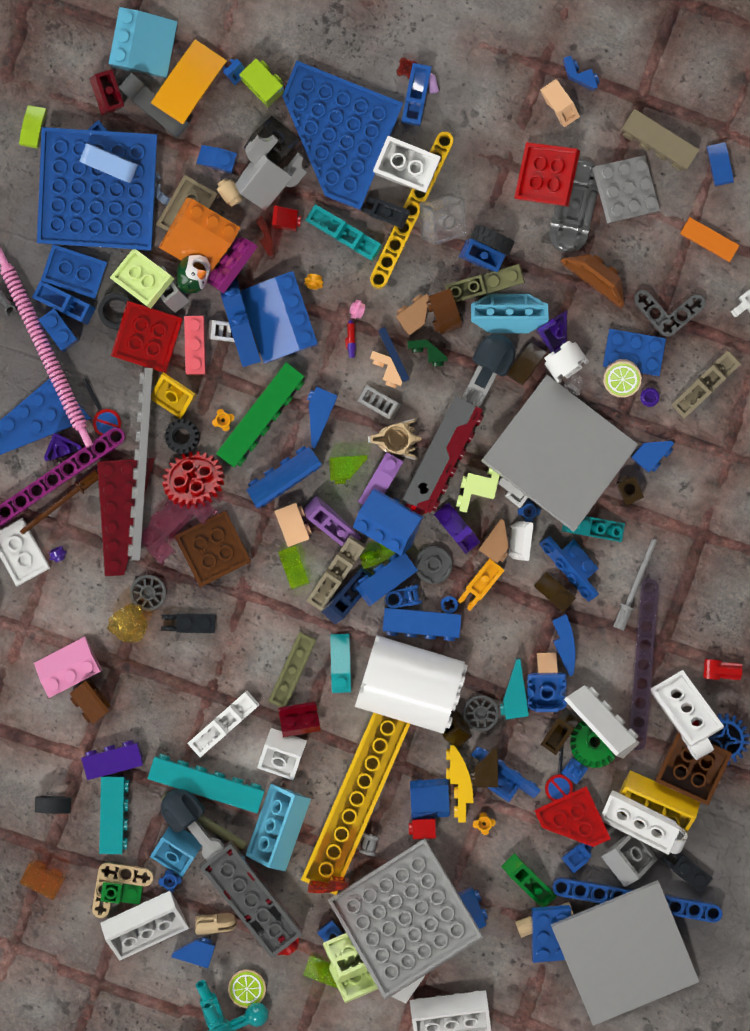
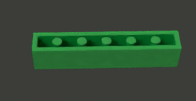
[216,362,305,468]

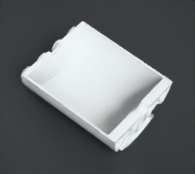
[355,635,468,734]

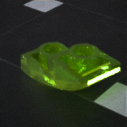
[359,543,395,569]

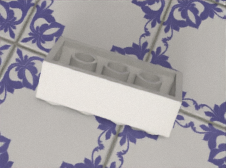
[564,685,640,758]
[100,891,189,961]
[410,990,491,1031]

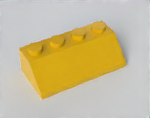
[619,770,701,832]

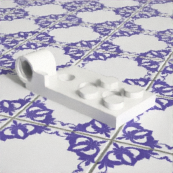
[650,670,724,760]
[601,790,688,855]

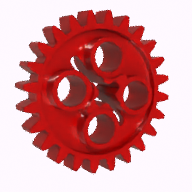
[162,451,225,509]

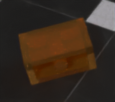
[19,859,66,900]

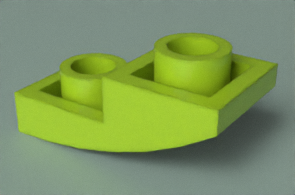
[19,105,47,149]

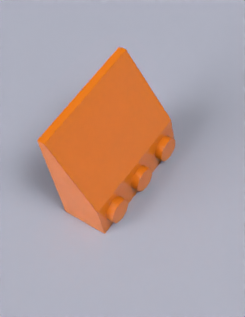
[159,197,241,274]

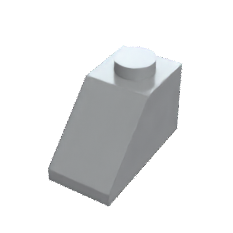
[160,266,190,312]

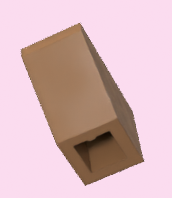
[396,294,429,336]

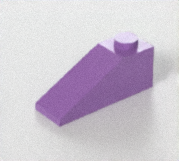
[358,452,403,505]
[303,496,361,547]

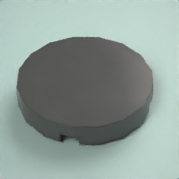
[415,546,452,584]

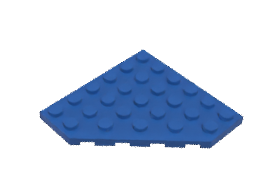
[282,60,403,210]

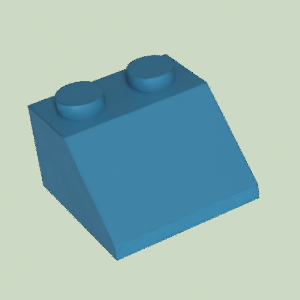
[150,826,202,877]

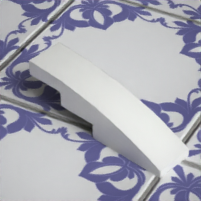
[187,691,260,757]

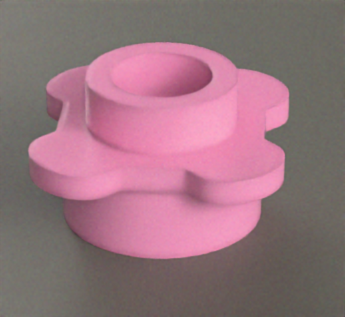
[349,300,365,319]

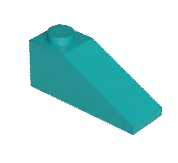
[330,634,351,693]
[500,658,529,720]

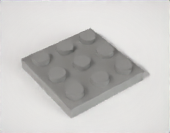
[592,155,660,224]

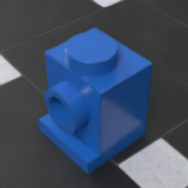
[317,918,345,942]

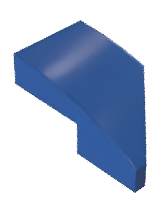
[561,843,591,873]

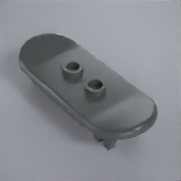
[549,159,598,253]

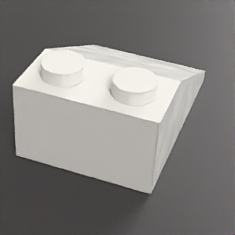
[373,136,441,193]

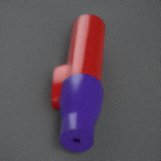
[345,320,356,358]

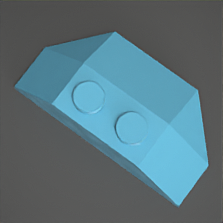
[471,294,549,333]

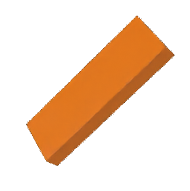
[680,217,740,263]

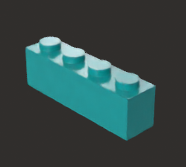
[99,775,129,854]

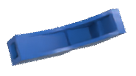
[220,277,261,367]

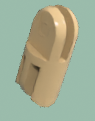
[195,913,237,935]

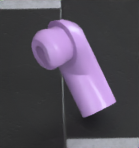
[428,73,439,94]

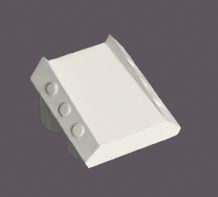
[508,521,533,561]

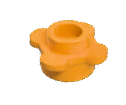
[304,274,323,290]
[212,409,234,431]
[473,812,496,835]

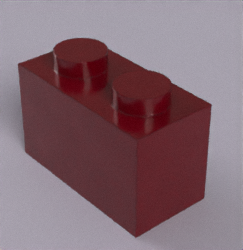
[89,69,124,115]

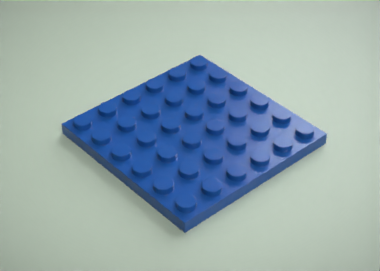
[37,127,158,250]

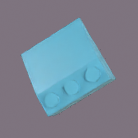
[109,7,178,78]

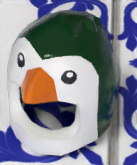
[176,255,211,294]

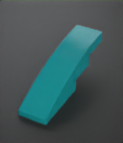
[305,204,383,262]

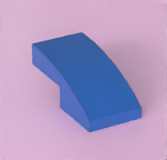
[706,142,734,186]

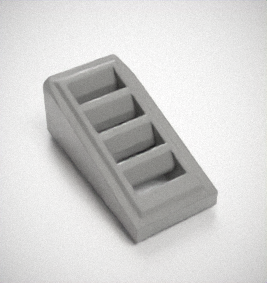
[358,385,402,421]

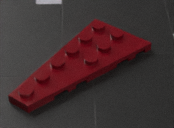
[97,458,155,576]

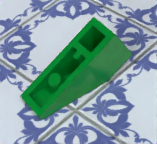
[501,853,557,907]

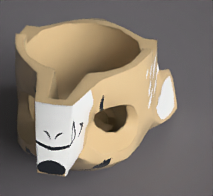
[368,418,422,460]

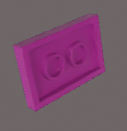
[207,236,258,293]

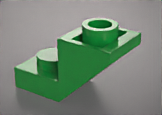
[100,882,143,905]

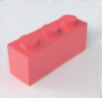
[184,316,207,375]

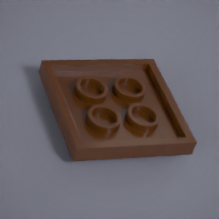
[174,510,252,587]

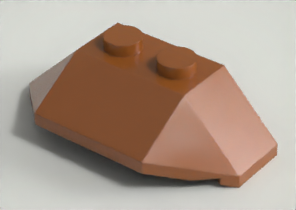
[560,254,625,309]

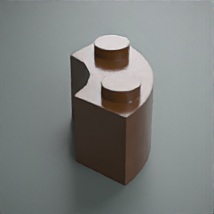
[426,289,462,335]

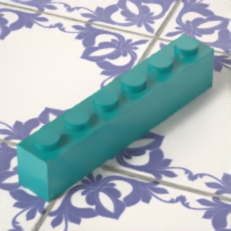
[147,754,265,814]

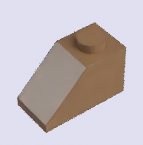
[478,519,509,563]

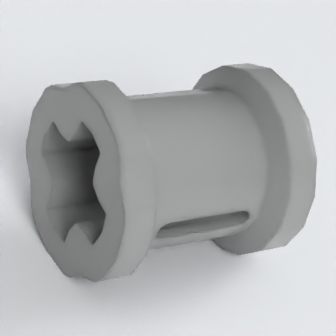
[359,833,380,856]

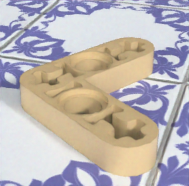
[92,862,154,918]

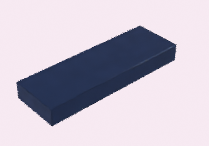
[378,327,409,383]

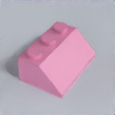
[34,637,103,698]

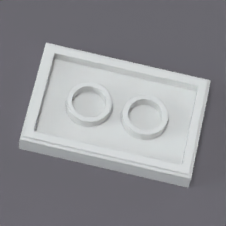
[0,518,50,587]

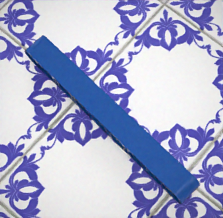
[552,877,722,923]

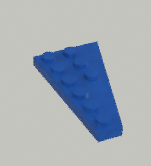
[0,378,92,455]

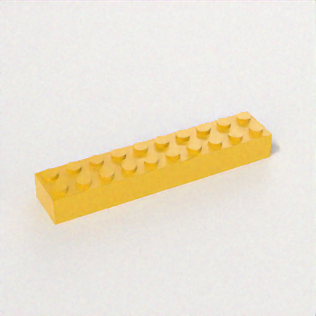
[301,712,410,895]

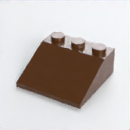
[654,731,732,805]

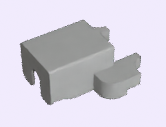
[235,135,307,211]

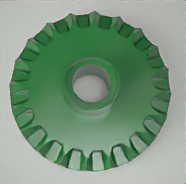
[570,721,616,768]

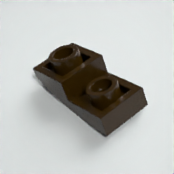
[507,342,547,386]

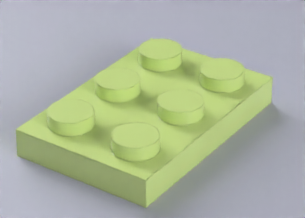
[110,249,174,309]

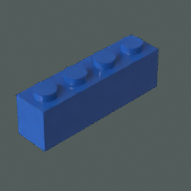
[383,608,461,641]

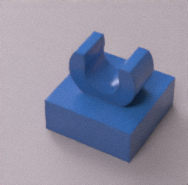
[222,59,245,85]
[561,757,588,784]

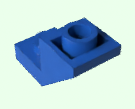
[563,56,600,91]

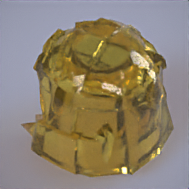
[107,603,147,643]

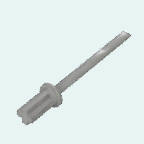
[613,539,657,631]

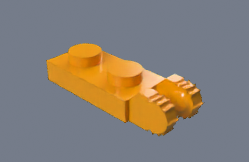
[458,558,504,611]

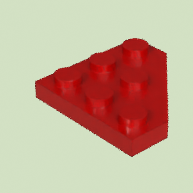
[534,786,611,847]

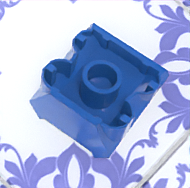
[527,673,567,712]
[410,778,450,820]

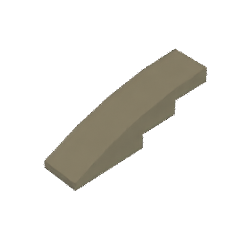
[671,349,742,419]
[306,535,366,611]

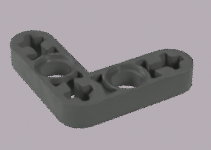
[634,290,706,337]

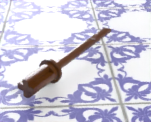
[20,470,98,535]

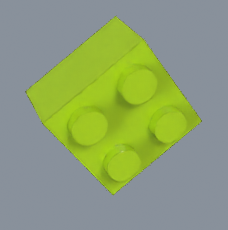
[239,59,284,108]

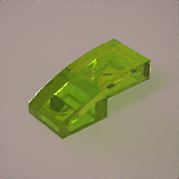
[278,545,310,590]

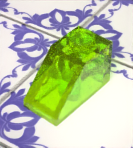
[329,455,368,484]

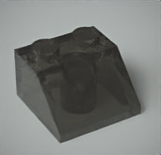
[244,116,301,166]

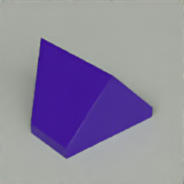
[536,310,567,353]
[44,433,83,462]

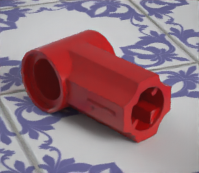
[703,659,742,680]

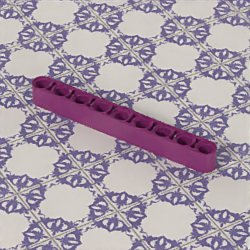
[0,428,126,527]

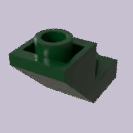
[407,340,448,367]

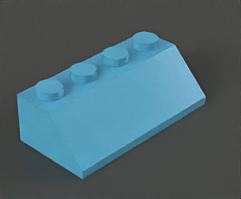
[245,784,311,871]

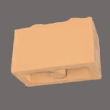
[275,503,312,547]

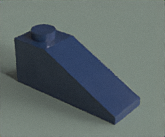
[321,566,372,624]

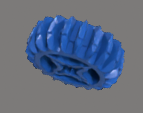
[708,713,750,765]

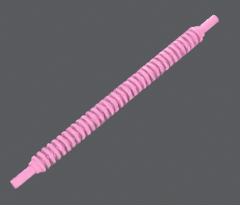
[0,247,93,448]

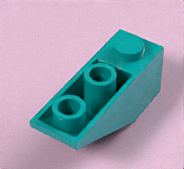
[561,516,625,542]

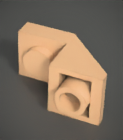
[540,79,580,127]
[370,351,402,388]

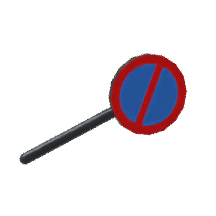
[83,378,121,436]
[545,746,573,801]

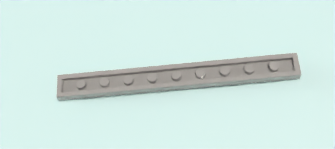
[128,368,153,561]

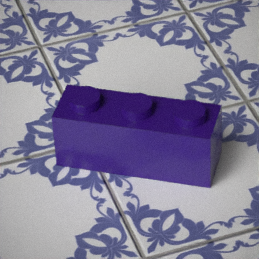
[81,740,144,780]

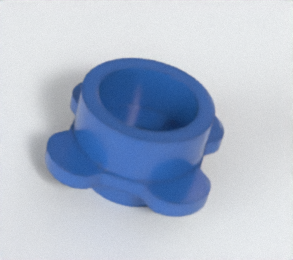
[517,500,541,522]
[158,869,182,893]

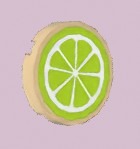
[603,359,642,397]
[228,969,266,1008]

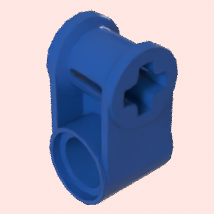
[384,584,422,608]

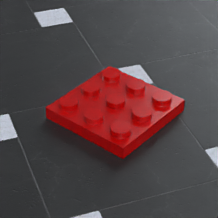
[514,142,580,207]
[111,301,183,373]

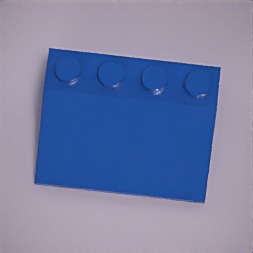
[241,271,318,364]
[246,446,323,509]

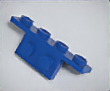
[539,536,599,602]
[471,747,541,803]

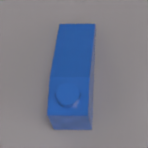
[307,387,338,449]

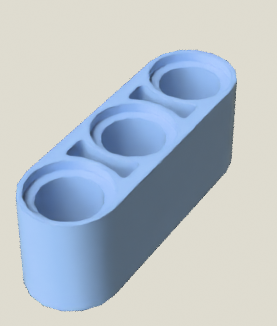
[79,143,138,183]

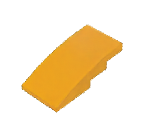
[151,39,227,124]

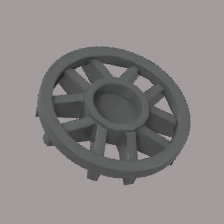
[130,575,166,611]
[463,695,499,731]

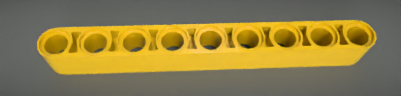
[370,132,453,289]

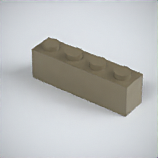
[621,109,699,172]

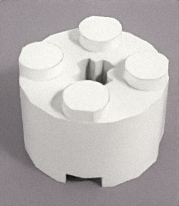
[544,341,589,383]

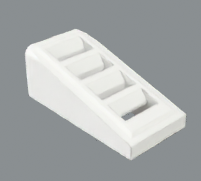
[207,320,234,342]

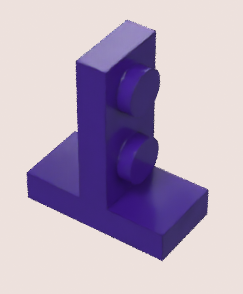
[434,502,480,554]

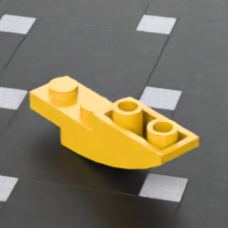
[446,744,474,823]

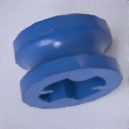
[440,596,458,613]

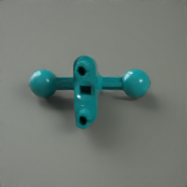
[195,980,269,1031]

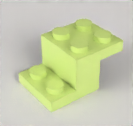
[456,468,500,513]
[323,933,378,1003]

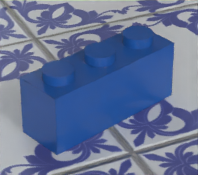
[356,553,418,606]

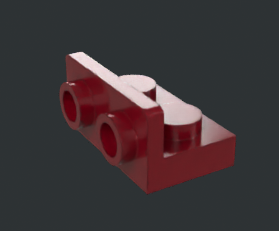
[278,702,321,737]

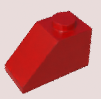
[272,206,302,231]

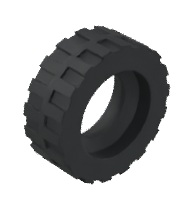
[470,224,515,256]

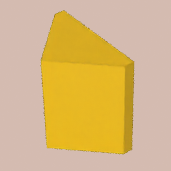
[151,372,197,419]

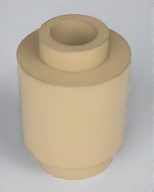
[217,178,244,207]

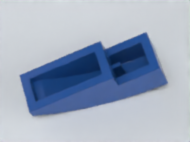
[401,63,432,126]
[32,281,96,325]
[551,614,575,676]

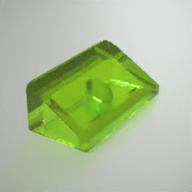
[303,955,338,989]

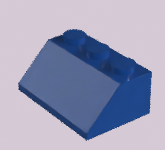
[353,488,423,556]

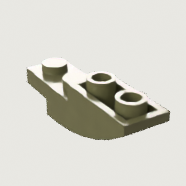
[445,264,525,303]

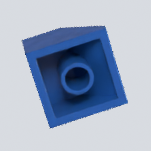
[458,887,488,929]

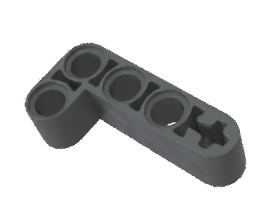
[119,73,189,139]

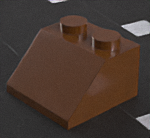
[70,679,113,724]

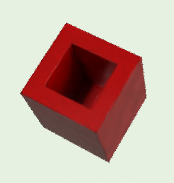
[408,818,436,839]

